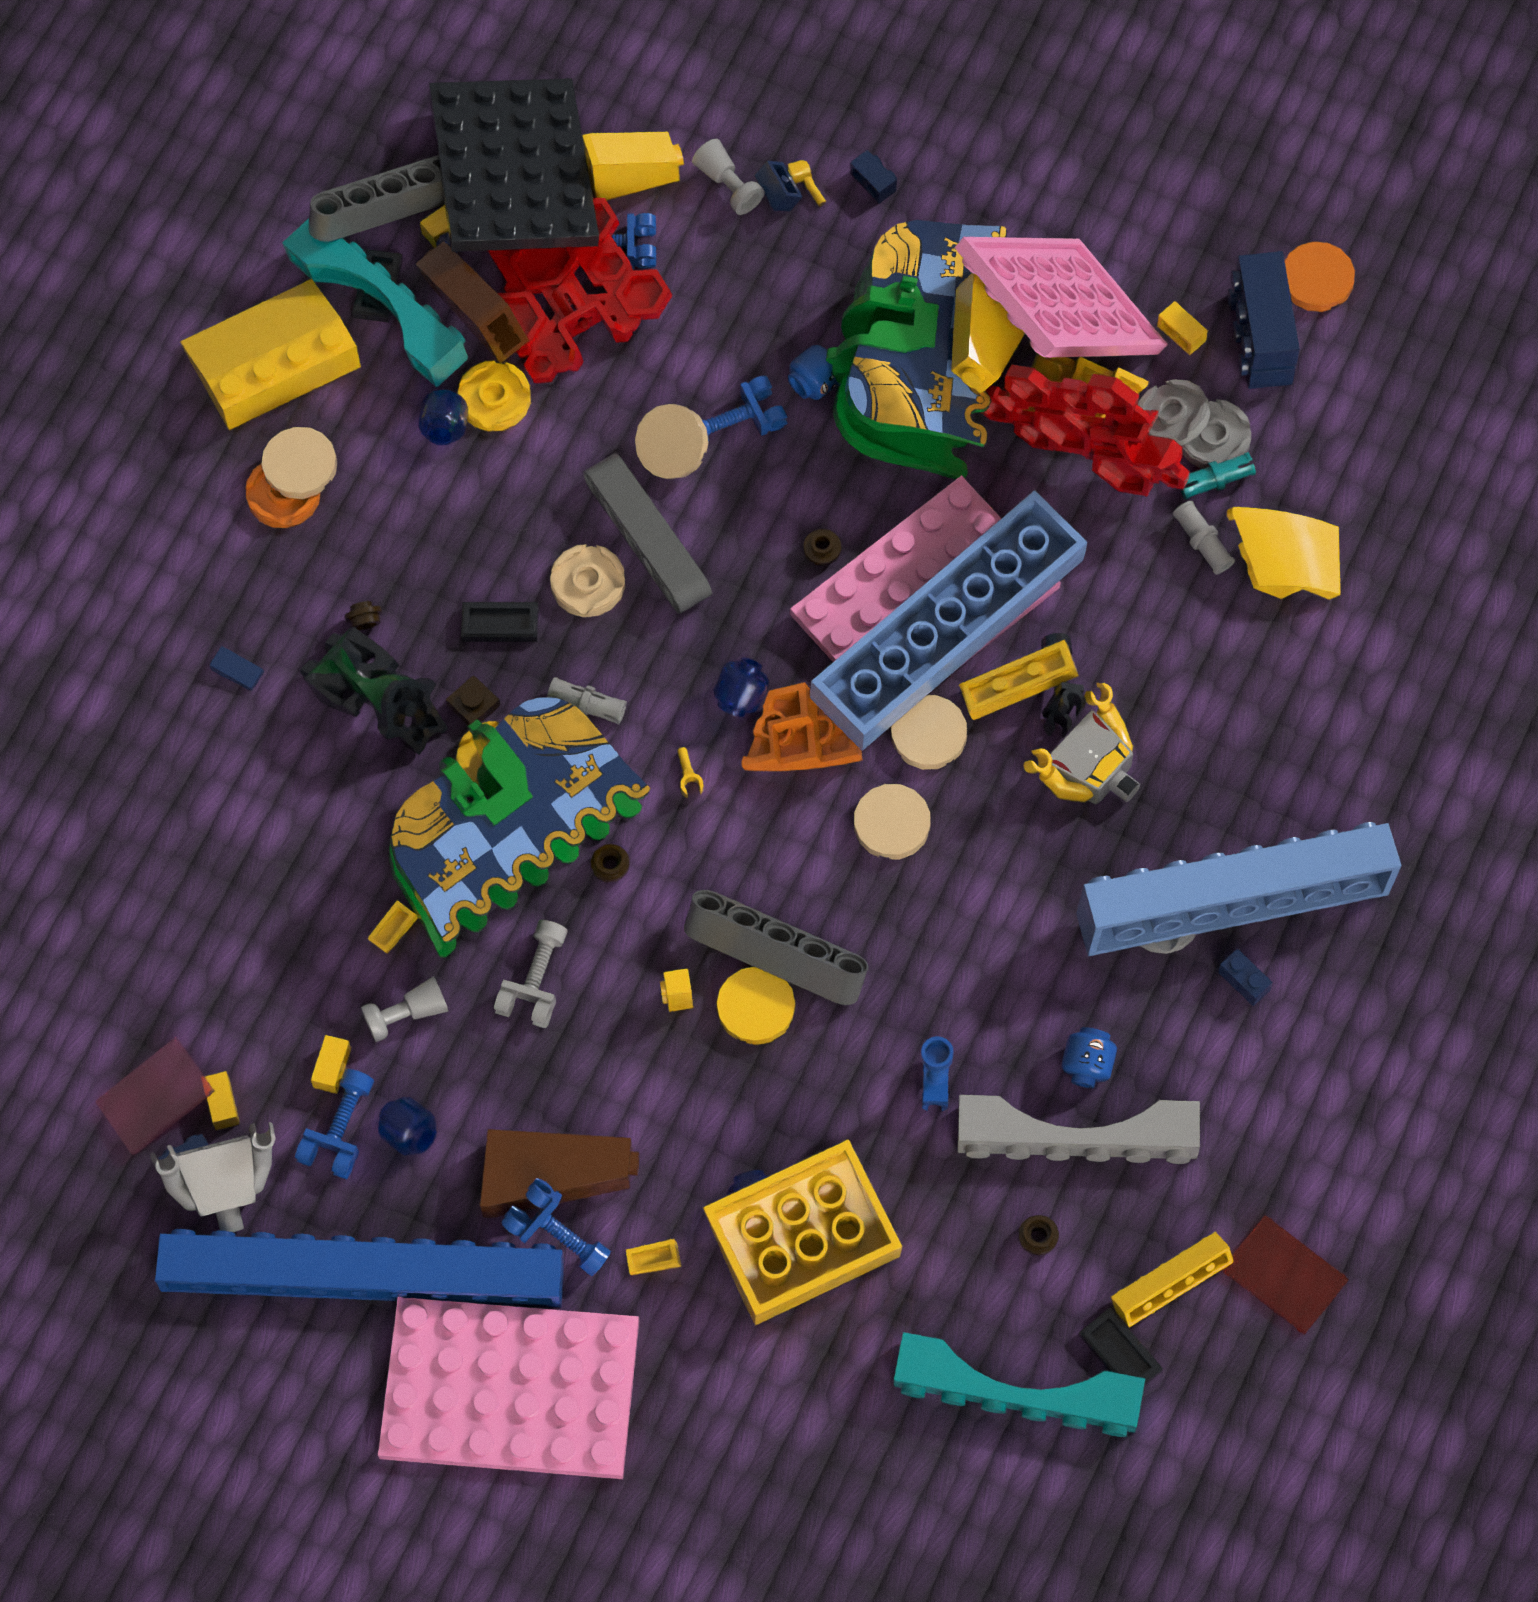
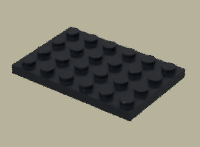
[429,78,599,252]

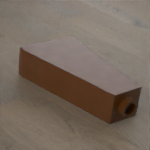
[416,241,529,364]
[480,1129,640,1218]

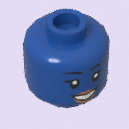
[788,345,839,400]
[1061,1027,1117,1088]

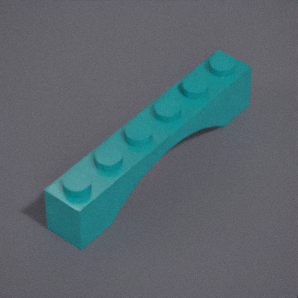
[282,219,468,388]
[894,1332,1145,1437]

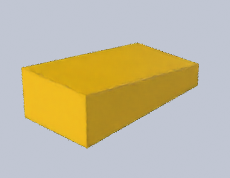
[367,900,418,954]
[626,1239,681,1275]

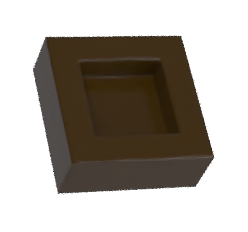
[446,675,501,725]

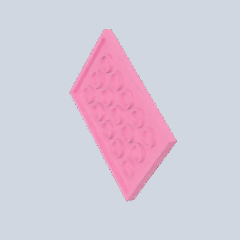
[954,237,1168,358]
[790,475,1061,671]
[378,1297,639,1479]

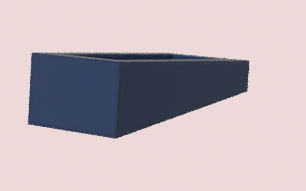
[210,646,264,691]

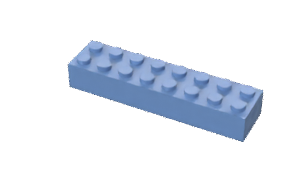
[810,490,1088,751]
[1076,822,1402,956]

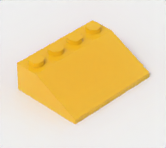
[180,279,361,430]
[703,1139,902,1325]

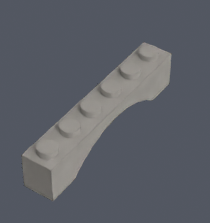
[958,1095,1200,1164]

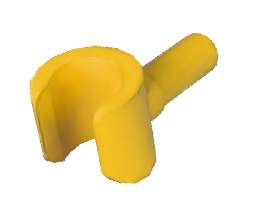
[788,160,826,207]
[677,747,703,798]

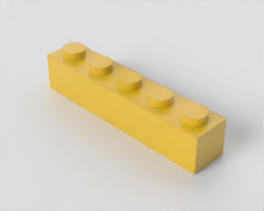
[1111,1231,1234,1328]

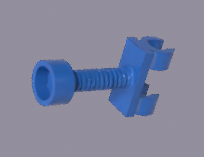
[562,213,656,269]
[701,376,788,442]
[921,1036,953,1111]
[295,1069,374,1179]
[501,1178,611,1276]

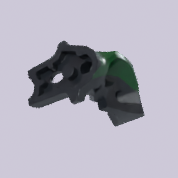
[300,627,448,755]

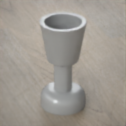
[692,139,765,215]
[361,976,449,1042]

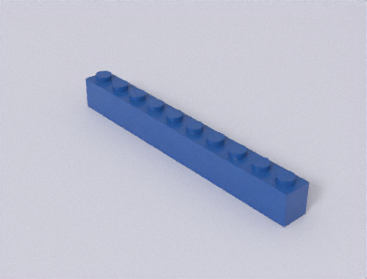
[155,1229,565,1308]

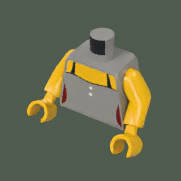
[1024,683,1140,804]

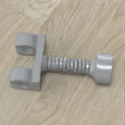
[494,920,568,1028]

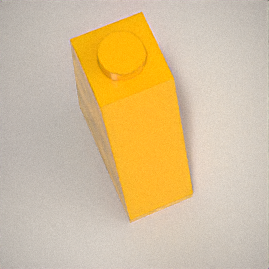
[582,132,684,201]
[951,273,1025,393]

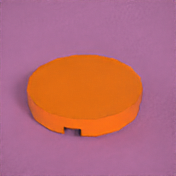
[1285,242,1355,312]
[246,463,320,528]

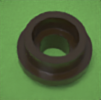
[804,529,841,566]
[344,601,382,631]
[591,844,630,882]
[1019,1215,1059,1255]

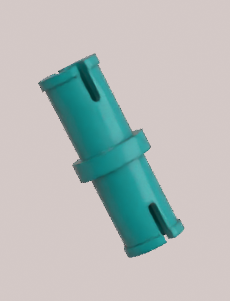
[1181,452,1256,500]

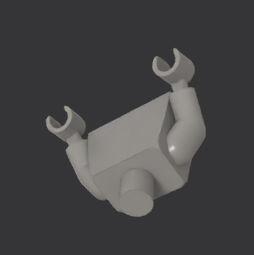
[150,1122,276,1232]

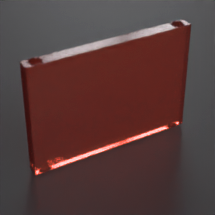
[1221,1215,1349,1335]

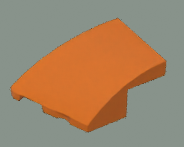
[741,682,863,771]

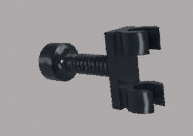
[1041,633,1086,738]

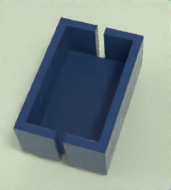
[1228,251,1300,389]

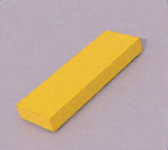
[959,640,1079,720]

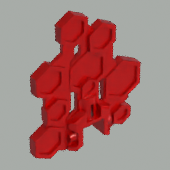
[487,198,672,383]
[980,365,1190,496]

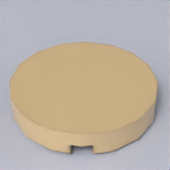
[635,404,708,479]
[261,427,337,499]
[550,544,625,617]
[891,695,967,769]
[854,784,930,860]

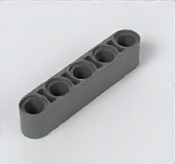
[308,155,445,242]
[583,453,712,614]
[684,890,869,1005]

